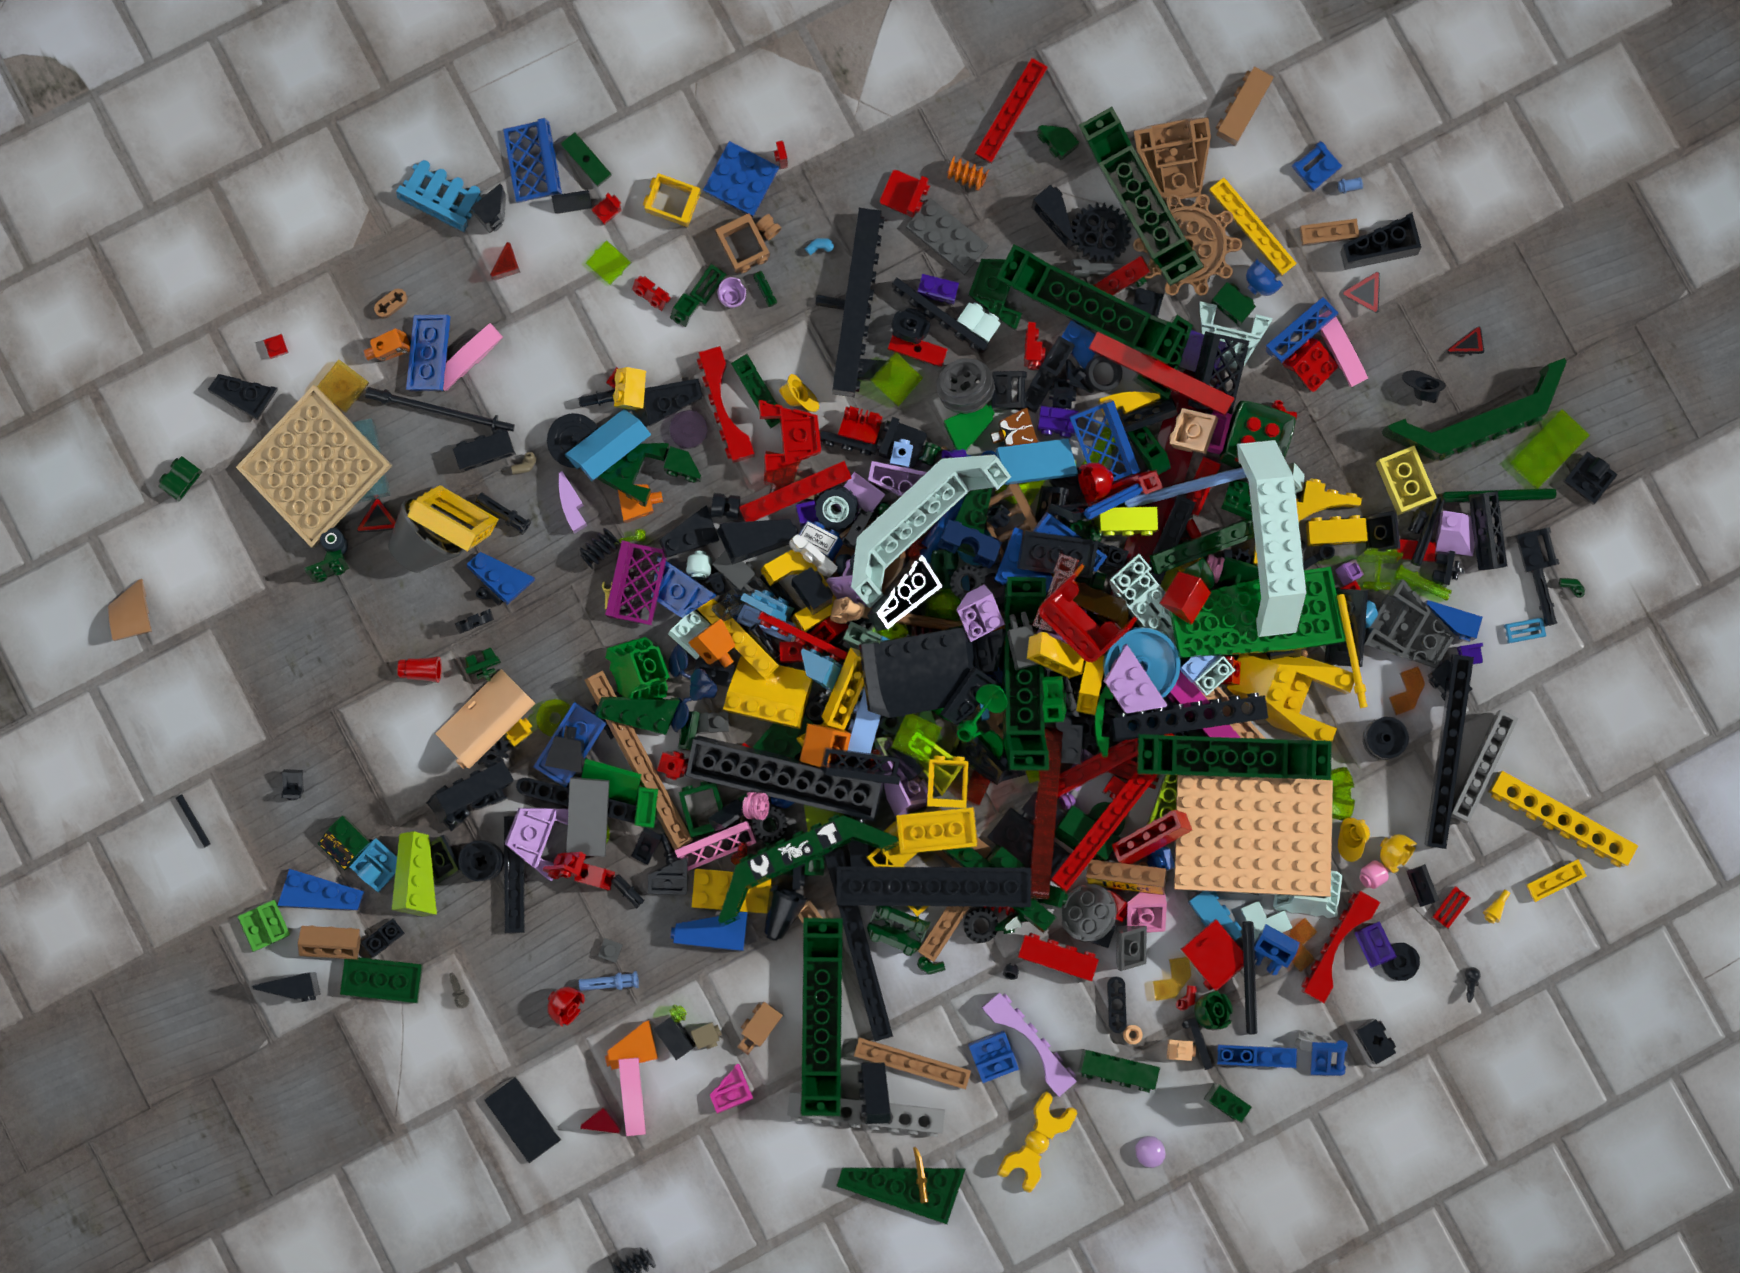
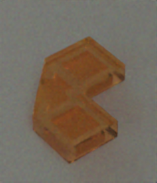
[1389,666,1425,716]
[1289,918,1318,972]

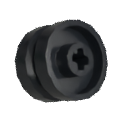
[1362,716,1409,760]

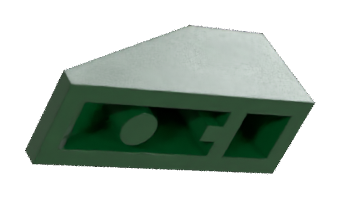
[1127,426,1171,475]

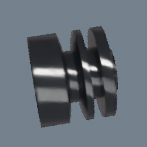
[458,841,504,881]

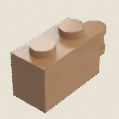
[738,1001,783,1055]

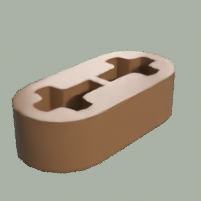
[374,289,408,319]

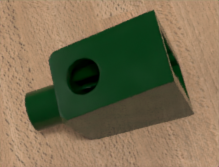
[985,845,1025,868]

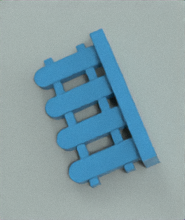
[396,160,482,232]

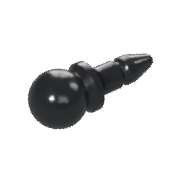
[661,833,680,865]
[1465,967,1481,1003]

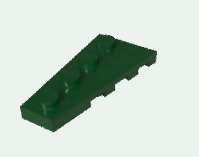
[954,488,992,557]

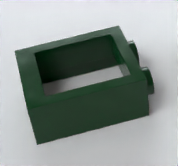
[679,781,729,838]
[1204,1083,1252,1123]

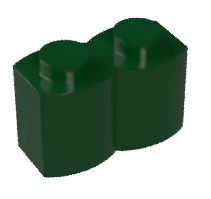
[158,456,202,502]

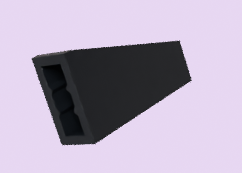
[717,519,798,565]

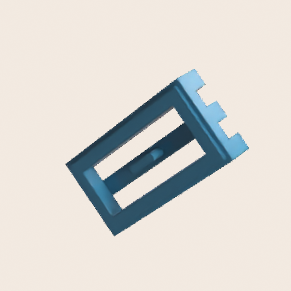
[1504,618,1546,644]

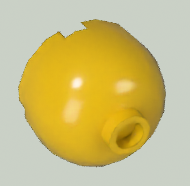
[1380,834,1417,873]

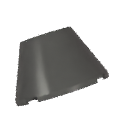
[388,497,464,573]

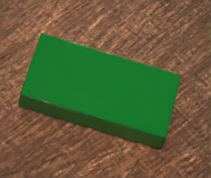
[635,787,658,828]

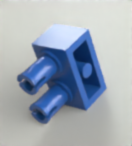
[1254,924,1300,975]

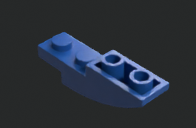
[1217,1045,1297,1068]

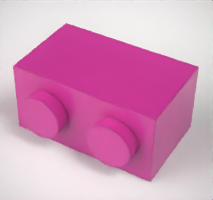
[1207,410,1232,455]

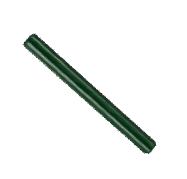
[1442,488,1557,502]

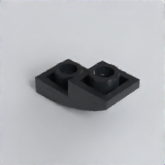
[1097,542,1129,569]
[361,918,405,959]

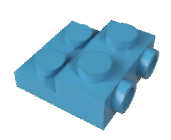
[740,589,794,622]

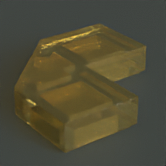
[1153,957,1191,1001]

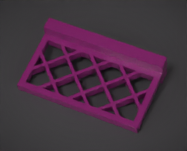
[605,540,667,626]

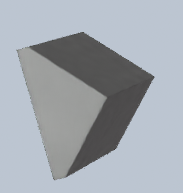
[1116,926,1147,971]

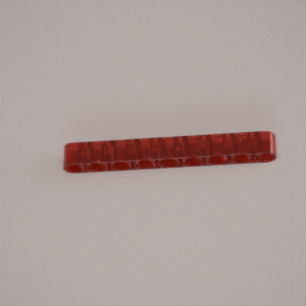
[1031,727,1063,899]

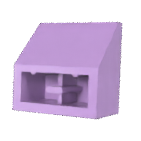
[956,585,1005,642]

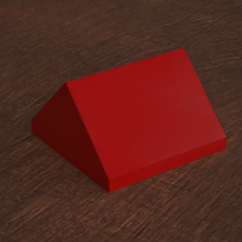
[1159,572,1211,625]

